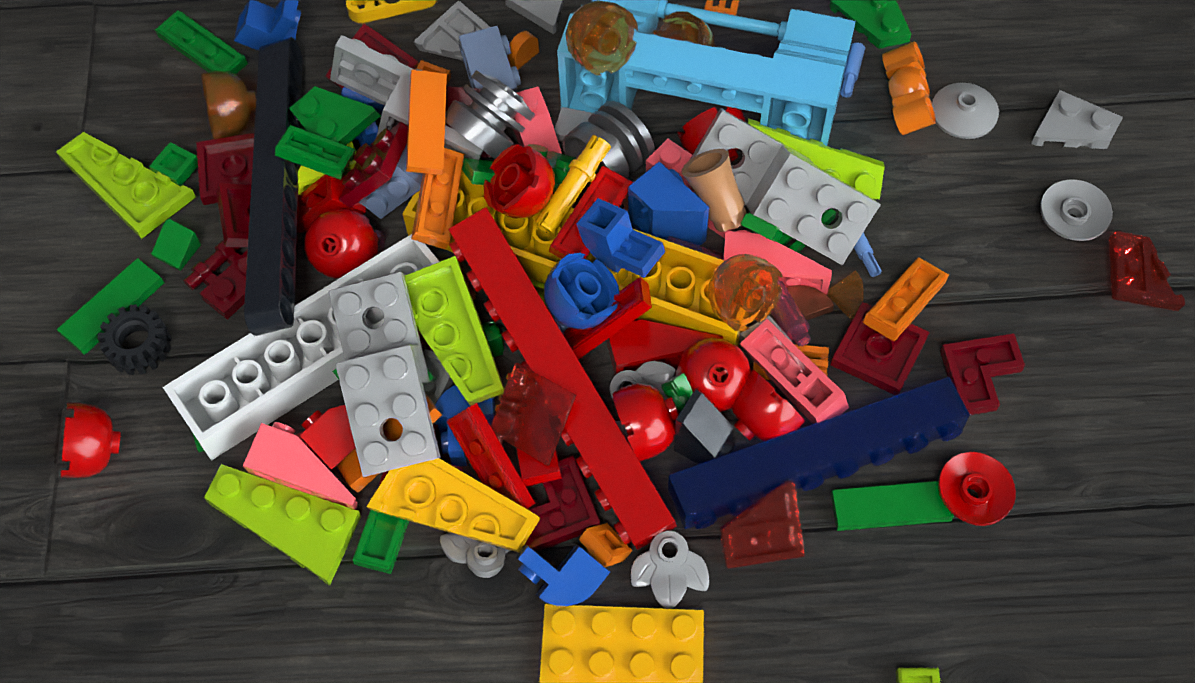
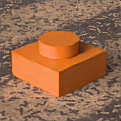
[579,523,633,567]

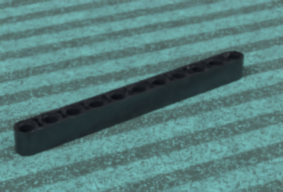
[244,37,302,336]

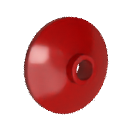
[938,452,1016,526]

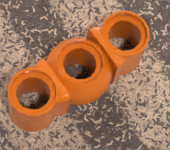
[882,41,936,135]

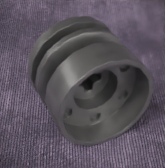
[445,70,535,159]
[562,101,655,179]

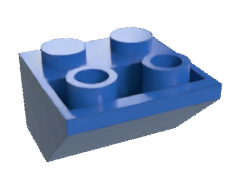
[628,161,709,245]

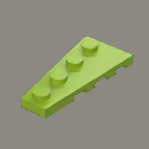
[748,118,885,199]
[56,132,196,239]
[404,256,506,406]
[204,464,361,586]

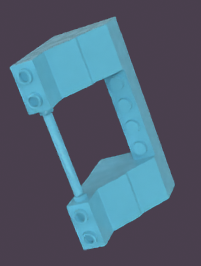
[557,0,856,146]

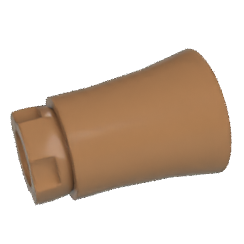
[682,149,747,232]

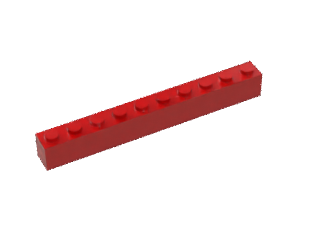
[448,207,677,550]

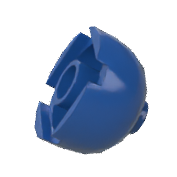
[544,253,619,329]

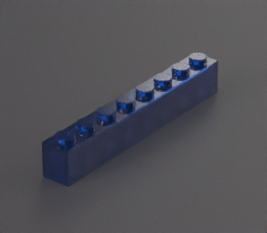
[668,377,970,530]

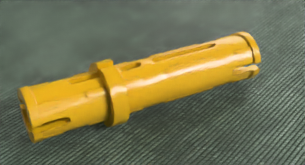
[534,135,611,236]

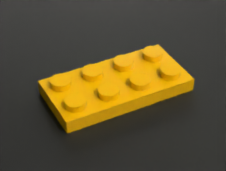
[540,604,704,683]

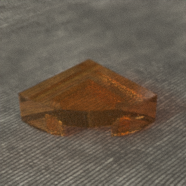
[827,270,864,320]

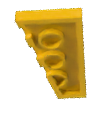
[366,458,540,553]

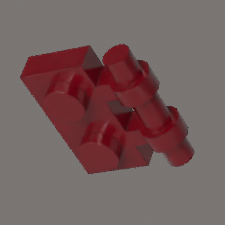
[183,240,248,320]

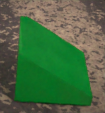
[151,219,201,271]

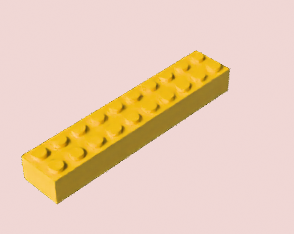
[403,171,762,345]

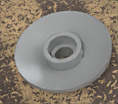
[932,83,999,139]
[1040,179,1113,241]

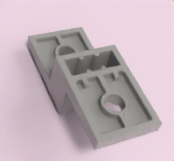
[330,35,483,162]
[690,108,881,265]
[328,272,441,477]

